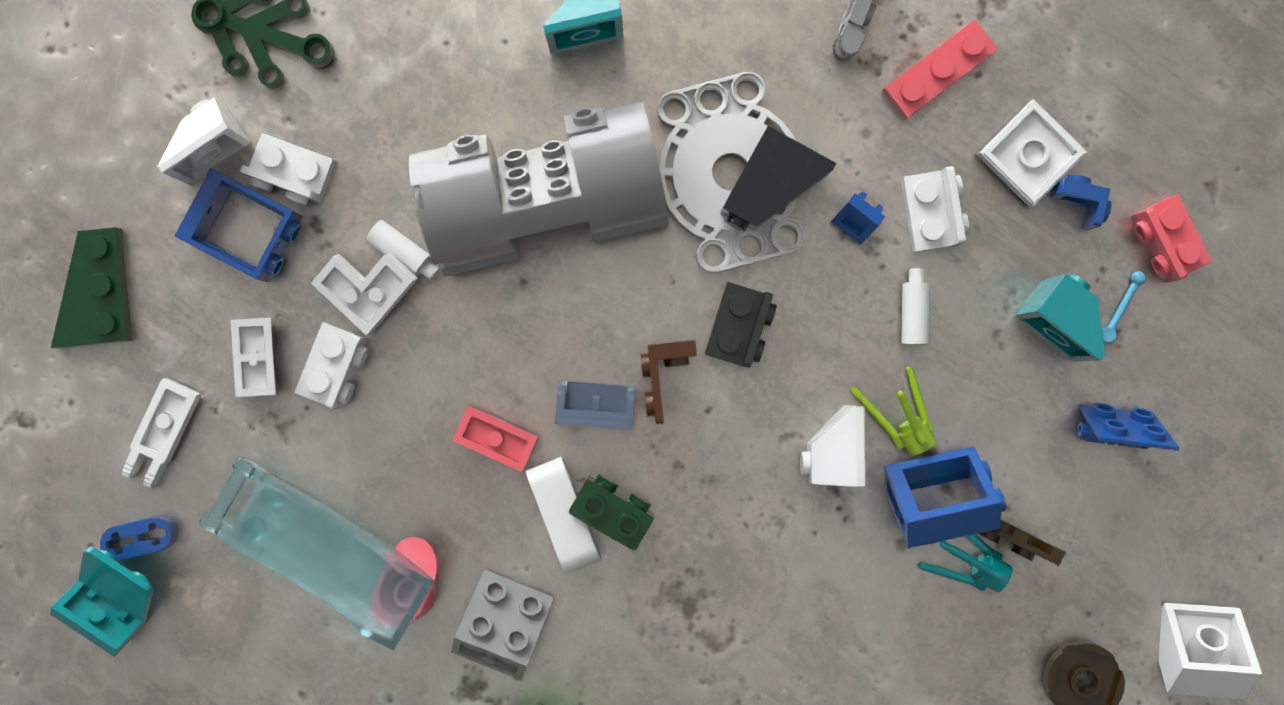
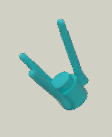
[919,534,1013,592]

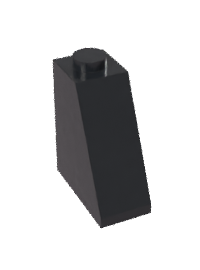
[720,126,837,232]

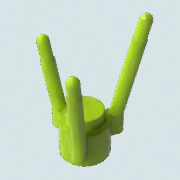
[850,366,937,456]

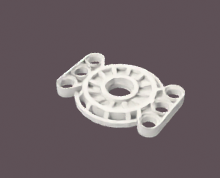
[657,72,805,274]

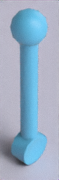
[1102,271,1147,342]

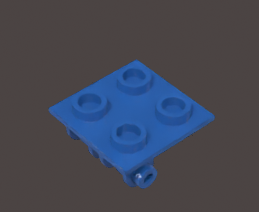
[1077,403,1180,451]

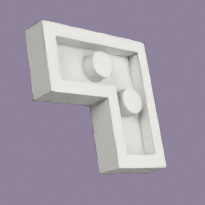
[311,252,418,336]

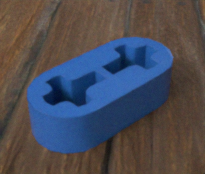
[100,516,178,561]

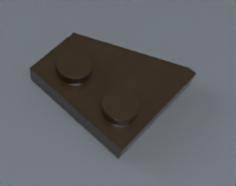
[978,520,1066,566]

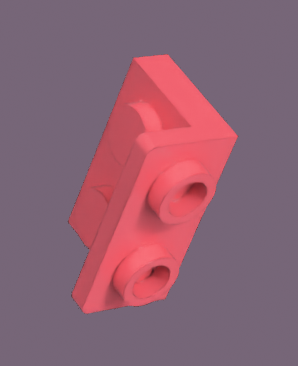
[1132,194,1212,283]

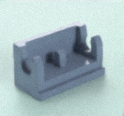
[555,381,636,429]

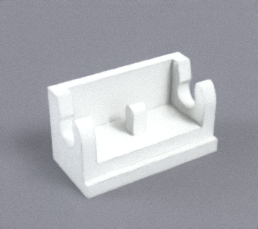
[230,318,276,398]

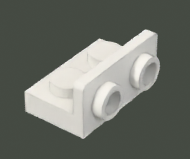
[240,133,336,206]
[900,166,970,253]
[294,322,369,410]

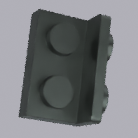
[704,282,777,368]

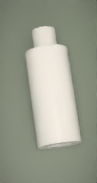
[366,219,439,281]
[901,268,930,344]

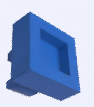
[831,192,885,245]

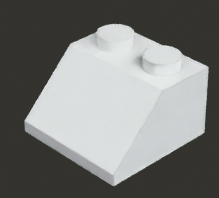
[1158,602,1262,699]

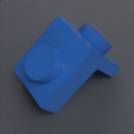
[1050,175,1112,230]

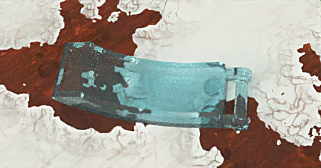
[198,456,434,651]

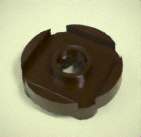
[1043,641,1125,705]

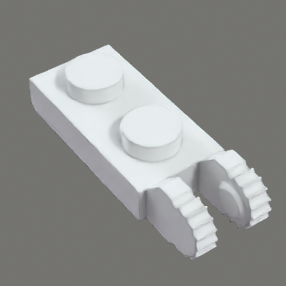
[121,378,202,490]

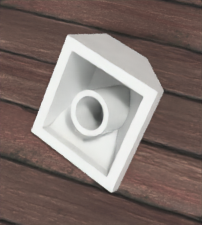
[157,98,252,185]
[800,405,865,487]

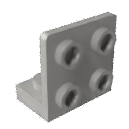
[451,570,553,680]

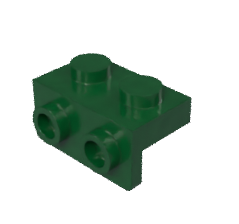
[569,474,655,551]

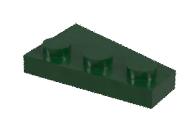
[51,227,132,349]

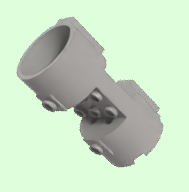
[408,101,669,277]

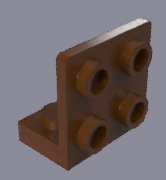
[640,340,697,424]

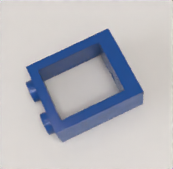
[174,168,302,282]
[884,447,1006,548]

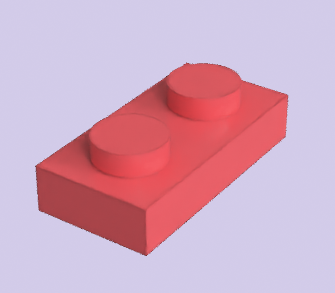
[452,405,539,472]

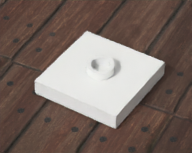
[977,99,1088,208]

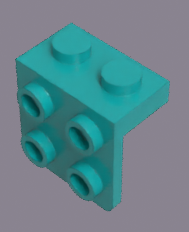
[50,546,154,657]

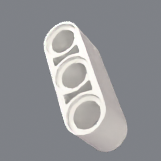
[526,456,602,574]

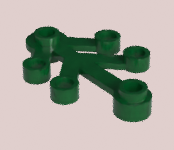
[191,0,334,89]

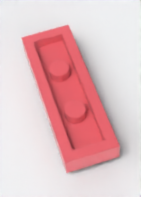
[882,20,998,120]

